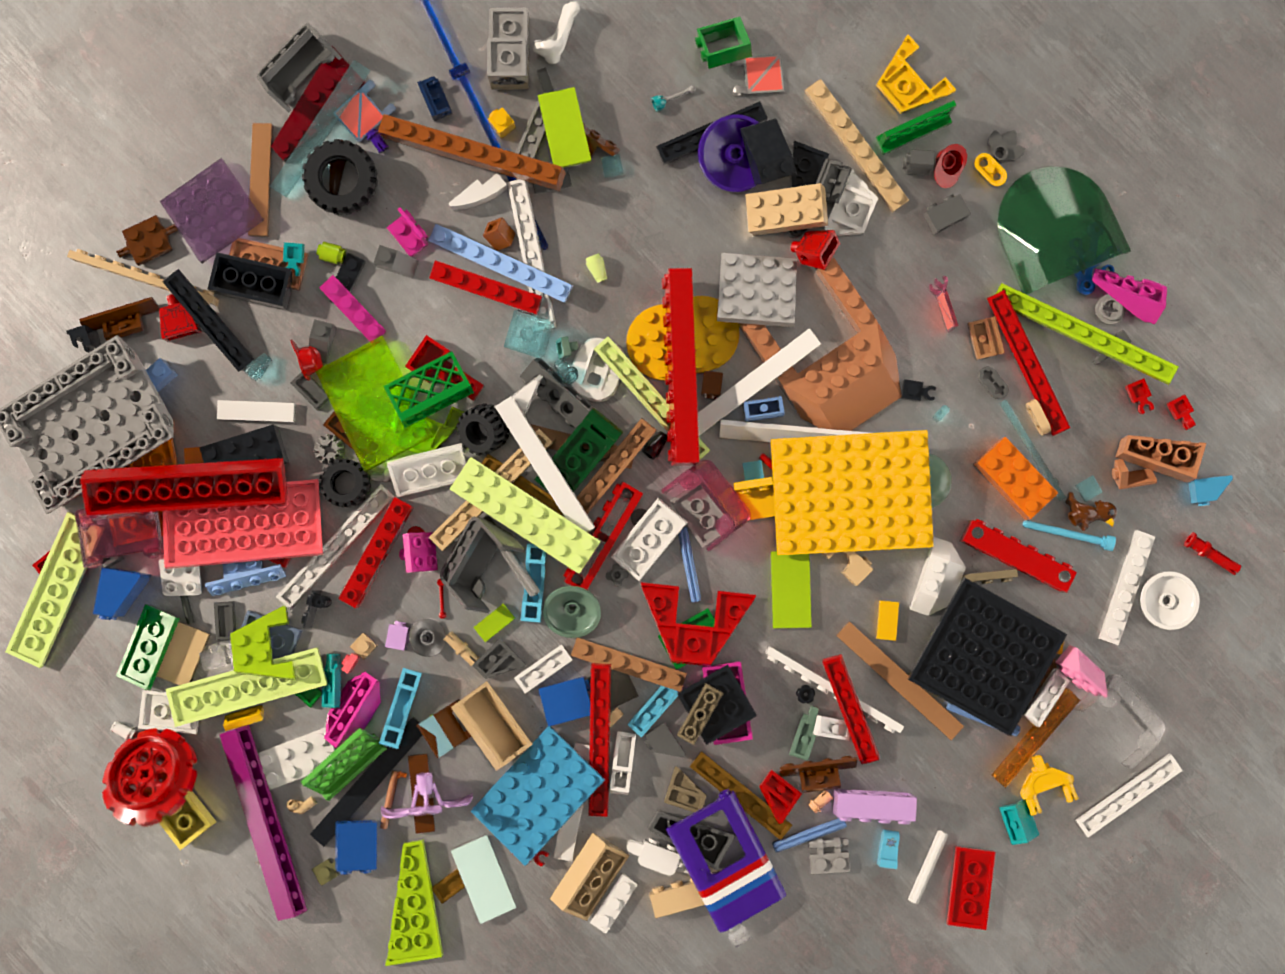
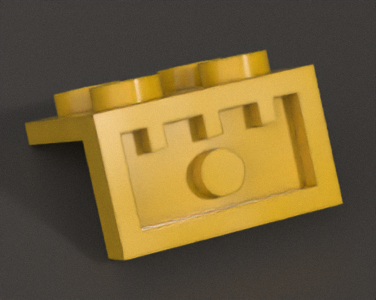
[734,477,775,521]

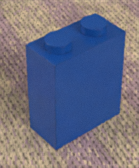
[538,676,591,727]
[335,820,377,874]

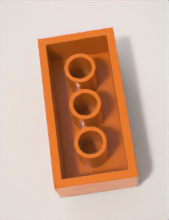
[973,437,1058,520]

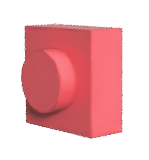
[341,652,361,674]

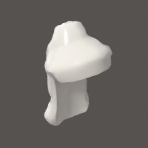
[533,1,580,64]

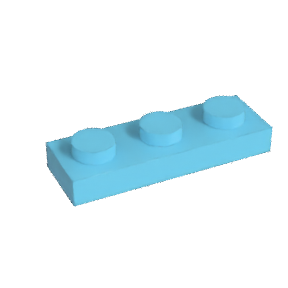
[627,686,678,738]

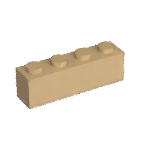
[649,870,720,918]

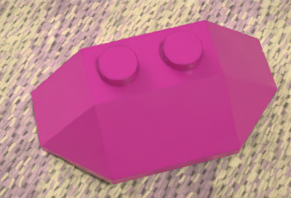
[324,672,381,748]

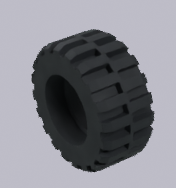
[302,139,378,215]

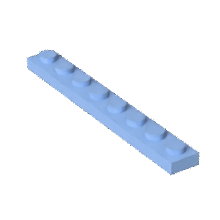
[428,224,573,303]

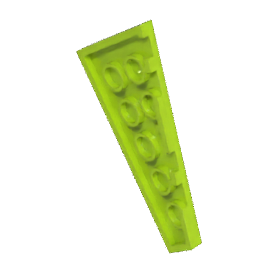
[385,839,443,966]

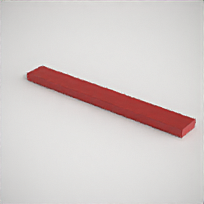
[987,290,1071,436]
[588,663,611,817]

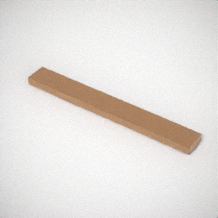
[836,622,964,740]

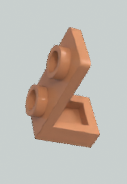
[1112,459,1157,490]

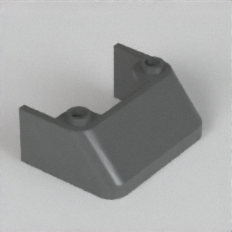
[257,23,342,112]
[440,516,525,613]

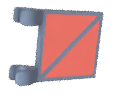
[333,80,396,142]

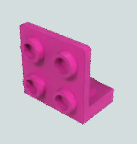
[387,207,429,257]

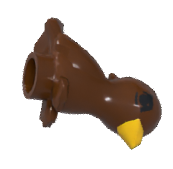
[1065,492,1117,531]

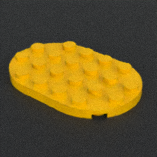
[626,296,740,381]

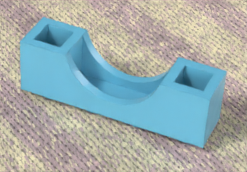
[521,543,547,622]
[379,668,422,749]

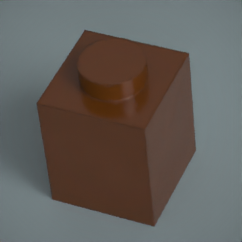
[701,370,723,400]

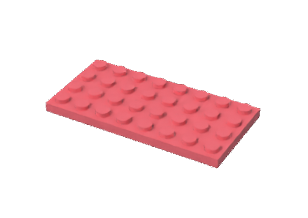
[163,479,323,569]

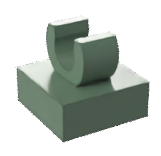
[555,336,578,359]

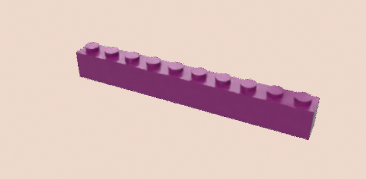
[219,725,308,921]

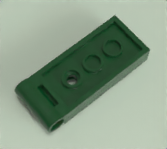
[534,407,624,493]

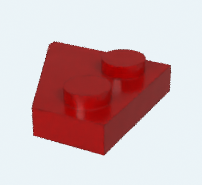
[759,770,802,824]

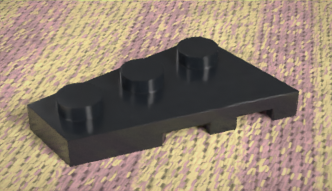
[791,140,829,188]

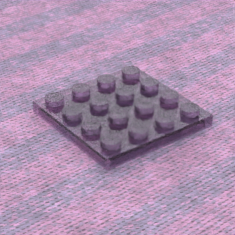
[160,158,264,264]

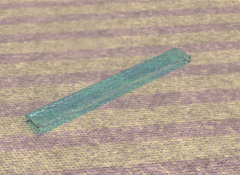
[270,59,370,198]

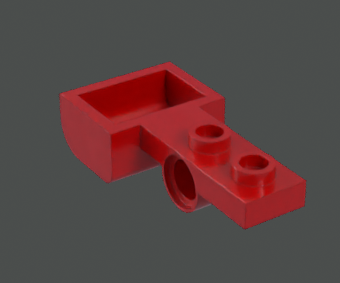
[405,335,485,401]

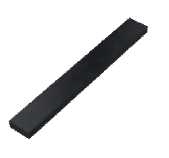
[310,717,423,847]

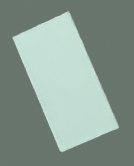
[451,835,516,924]

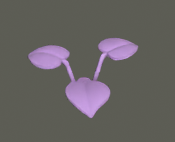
[381,773,473,818]

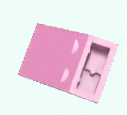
[1055,645,1108,698]

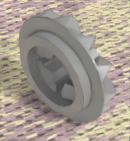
[1095,294,1126,325]
[313,434,345,465]

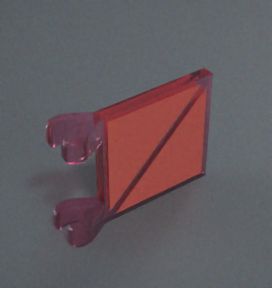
[929,276,959,332]

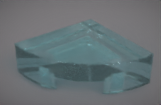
[932,404,950,422]

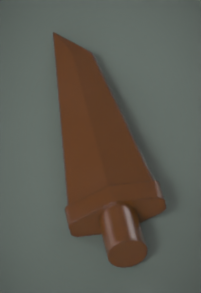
[329,139,346,195]

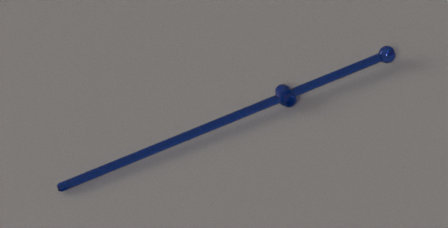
[420,0,548,250]

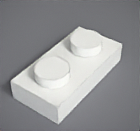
[813,715,850,741]

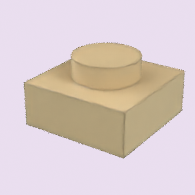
[350,633,378,660]

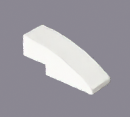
[448,173,508,211]
[609,731,636,796]

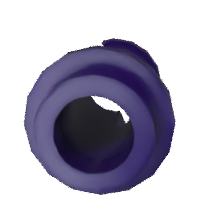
[366,128,389,154]

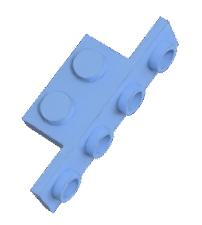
[205,560,286,596]

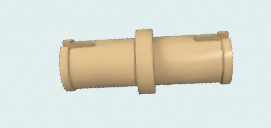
[443,631,479,666]

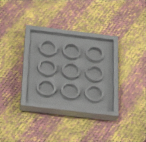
[717,253,797,327]

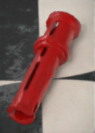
[1184,532,1241,575]

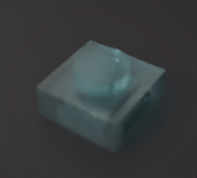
[601,154,623,178]

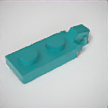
[322,654,341,708]

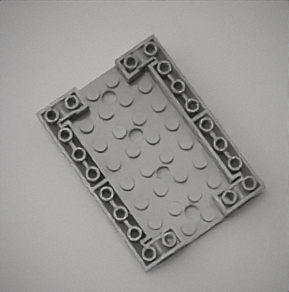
[0,335,174,514]

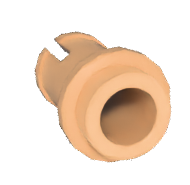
[808,790,834,813]

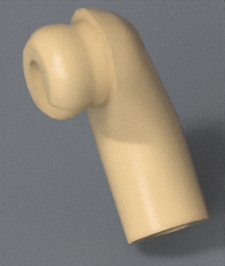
[286,796,317,814]

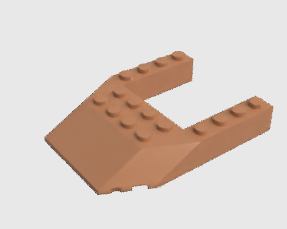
[738,258,902,431]

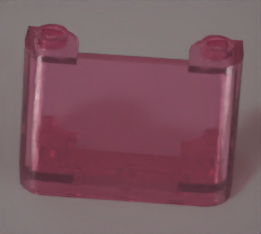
[74,508,164,568]

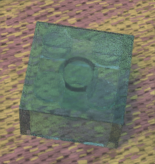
[504,309,555,358]

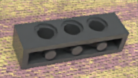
[520,357,593,428]

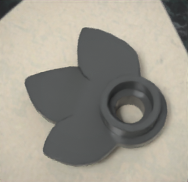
[989,130,1026,164]

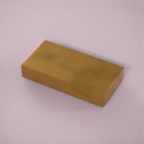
[432,868,465,904]

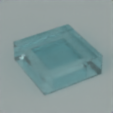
[1075,476,1103,502]

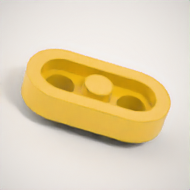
[974,153,1007,187]

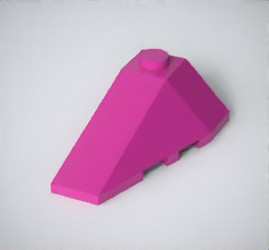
[1092,268,1167,324]

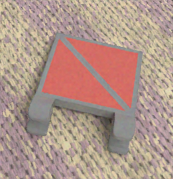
[730,54,784,97]

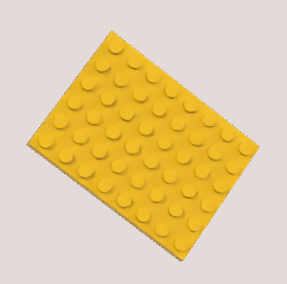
[771,430,934,555]

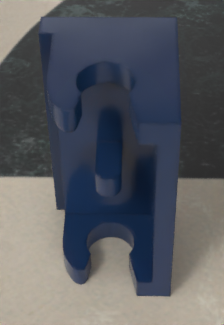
[417,76,453,122]

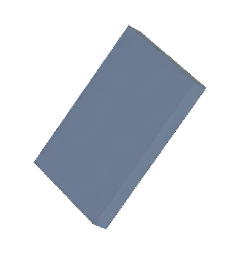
[241,610,303,659]

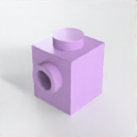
[385,621,411,650]

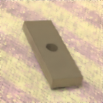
[677,684,723,745]

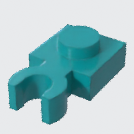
[283,242,305,276]

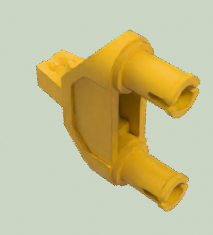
[1020,754,1079,816]

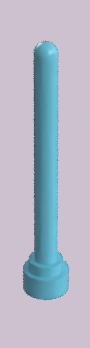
[1023,520,1116,552]

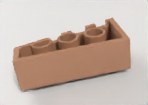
[1115,435,1206,483]

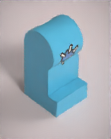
[877,830,900,869]

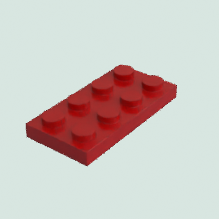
[946,846,996,930]

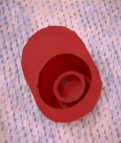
[934,144,967,188]
[290,339,323,381]

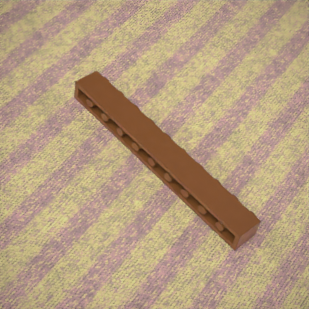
[378,114,566,191]

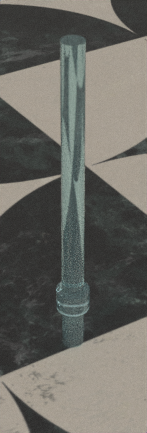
[999,400,1066,501]

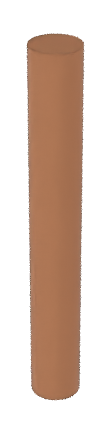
[380,770,399,829]

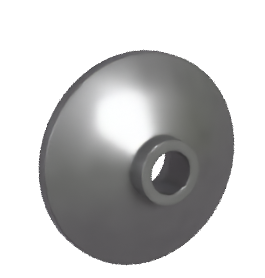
[409,618,445,657]

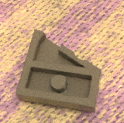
[664,766,707,813]

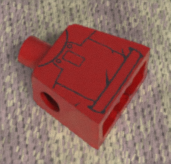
[791,230,840,270]
[159,294,202,342]

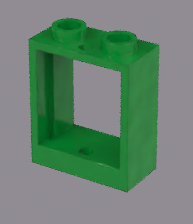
[695,16,752,69]

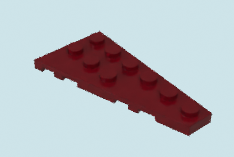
[271,45,365,162]

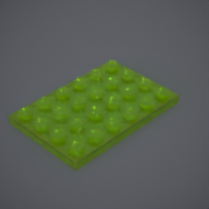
[316,335,434,472]

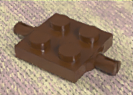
[116,215,179,266]

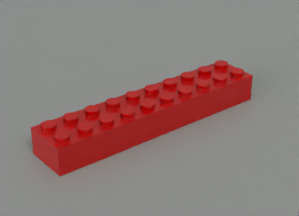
[661,268,699,466]
[80,458,288,516]

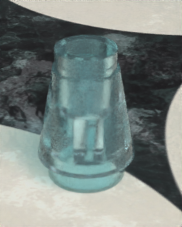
[244,353,272,381]
[554,359,578,384]

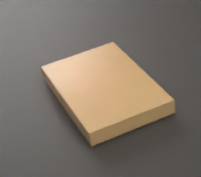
[157,622,210,685]

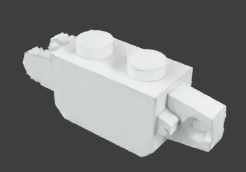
[626,838,688,876]

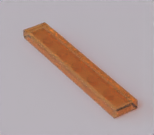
[991,687,1080,788]

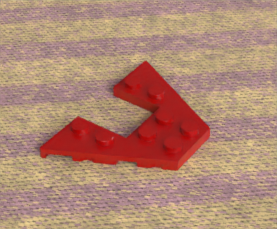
[641,582,756,667]

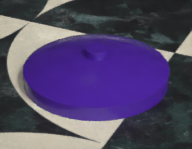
[698,114,759,192]

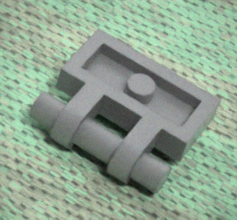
[809,837,850,874]

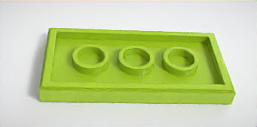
[538,87,592,168]
[770,551,812,628]

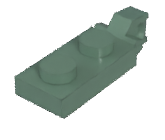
[789,705,819,761]

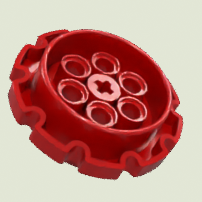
[102,728,197,827]

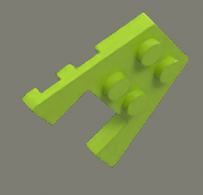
[393,387,465,454]
[230,606,296,680]

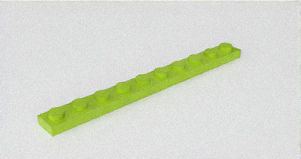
[996,283,1179,385]

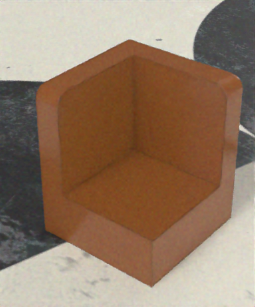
[483,217,515,251]

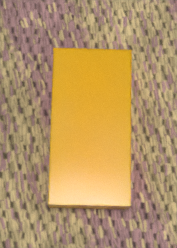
[876,601,899,641]
[223,705,264,731]

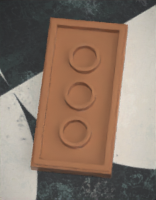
[229,237,309,291]

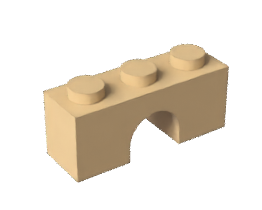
[821,551,873,586]

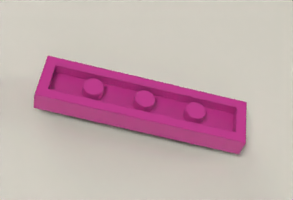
[319,275,386,344]

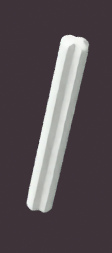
[908,830,948,904]

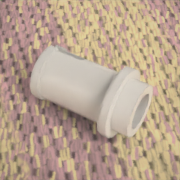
[110,721,137,741]

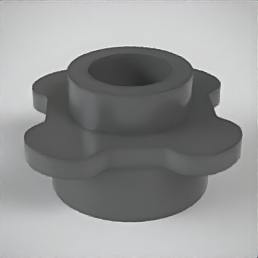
[606,564,629,587]

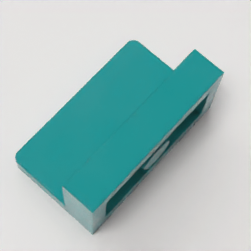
[999,799,1039,845]

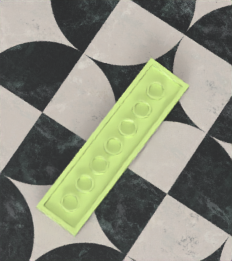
[450,457,601,574]
[5,512,105,668]
[165,647,328,727]

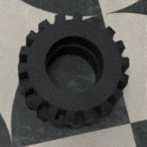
[457,403,510,456]
[319,458,371,508]

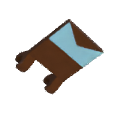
[417,699,472,759]

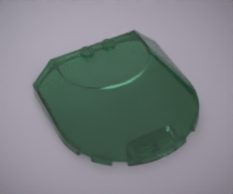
[997,166,1131,295]

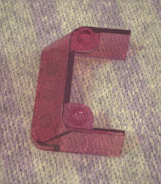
[661,460,752,552]

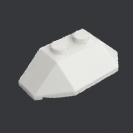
[909,537,966,616]

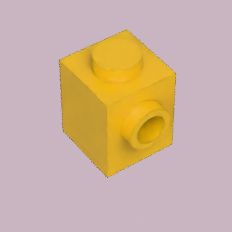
[488,107,516,139]

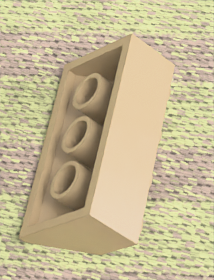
[550,833,630,921]

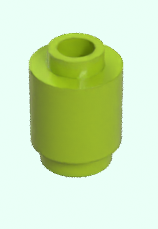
[316,241,346,264]

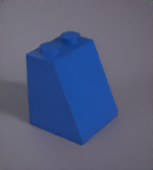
[93,568,151,620]

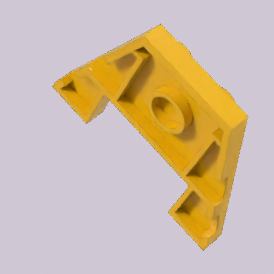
[876,34,956,114]

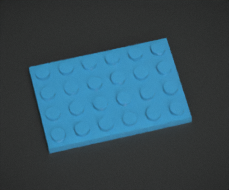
[471,726,605,866]

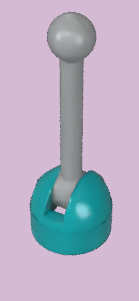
[651,86,696,112]

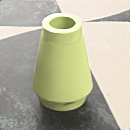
[586,253,608,283]

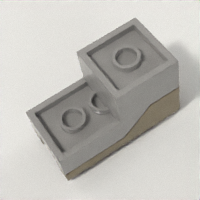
[487,8,529,90]

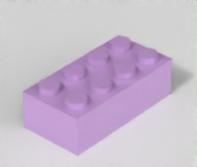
[832,789,917,824]

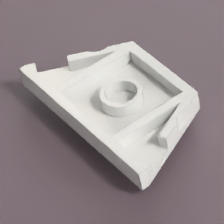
[824,169,878,236]

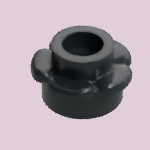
[796,685,815,704]

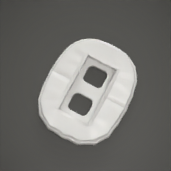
[569,338,624,403]

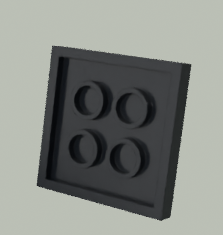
[677,664,757,745]

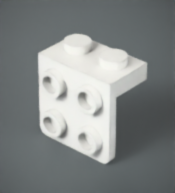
[159,553,202,596]

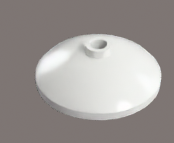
[1140,572,1199,630]

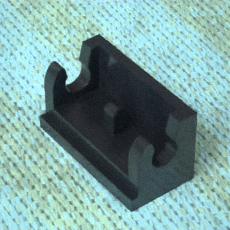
[66,325,101,353]

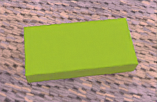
[473,603,515,642]

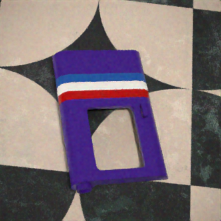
[666,789,787,933]

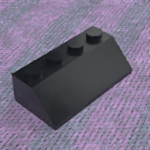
[207,252,292,310]

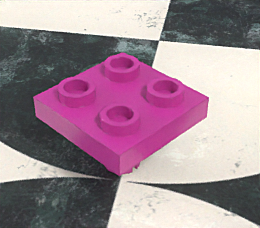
[399,532,438,573]

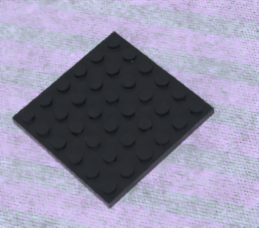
[907,577,1067,737]

